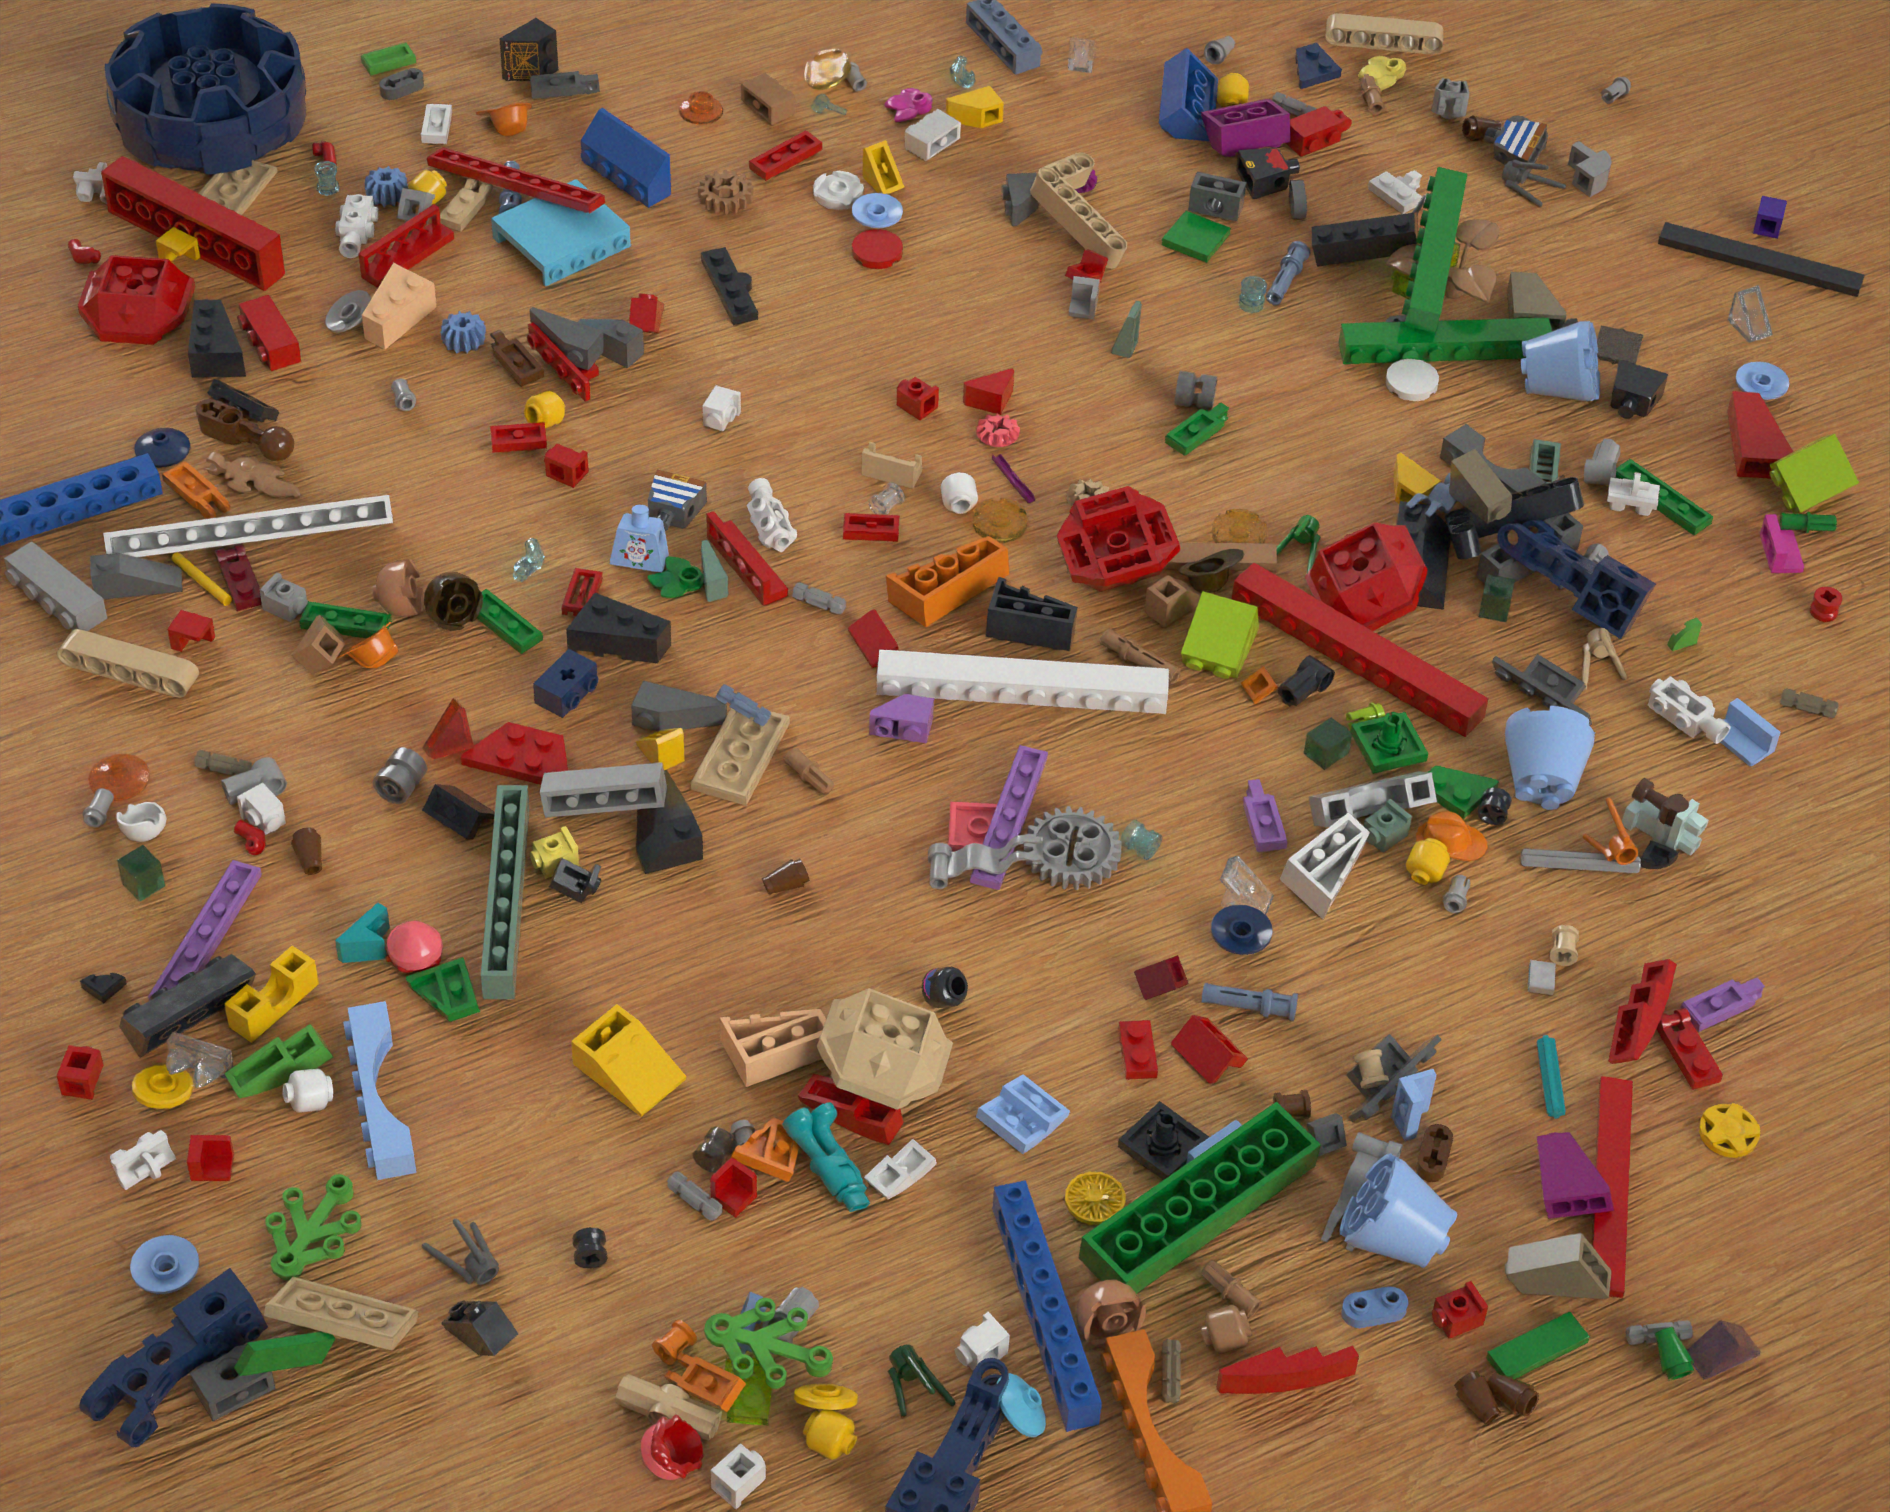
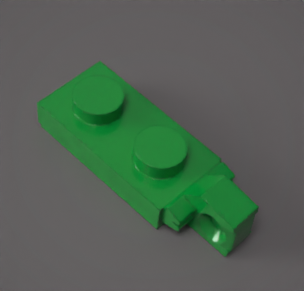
[1165,403,1229,456]

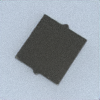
[1597,325,1643,364]

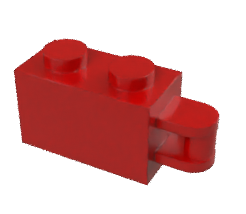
[1286,106,1352,157]

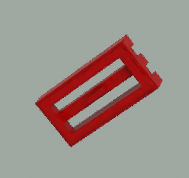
[843,513,900,542]
[561,568,603,616]

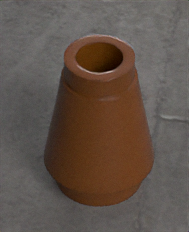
[1462,115,1501,140]
[291,828,322,875]
[762,859,810,895]
[1454,1371,1501,1424]
[1487,1372,1539,1417]

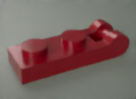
[214,543,262,611]

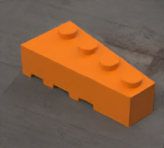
[886,536,1010,627]

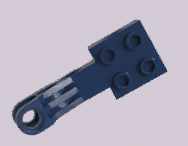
[1497,520,1656,639]
[79,1268,268,1448]
[885,1358,1009,1512]

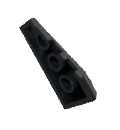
[636,770,703,874]

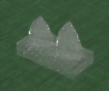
[166,1032,233,1088]

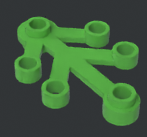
[265,1174,362,1280]
[704,1298,833,1389]

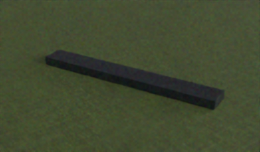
[1658,222,1865,297]

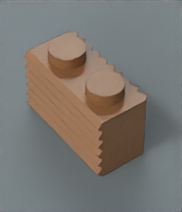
[741,72,796,125]

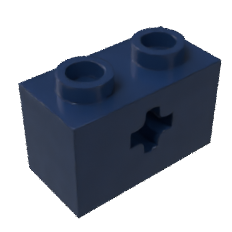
[533,649,599,718]

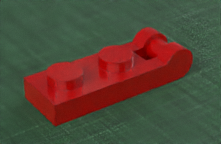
[1656,1008,1723,1090]

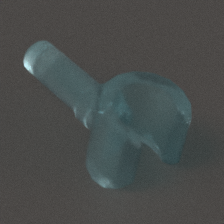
[811,94,847,115]

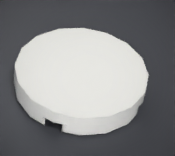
[813,171,864,210]
[1385,359,1439,401]

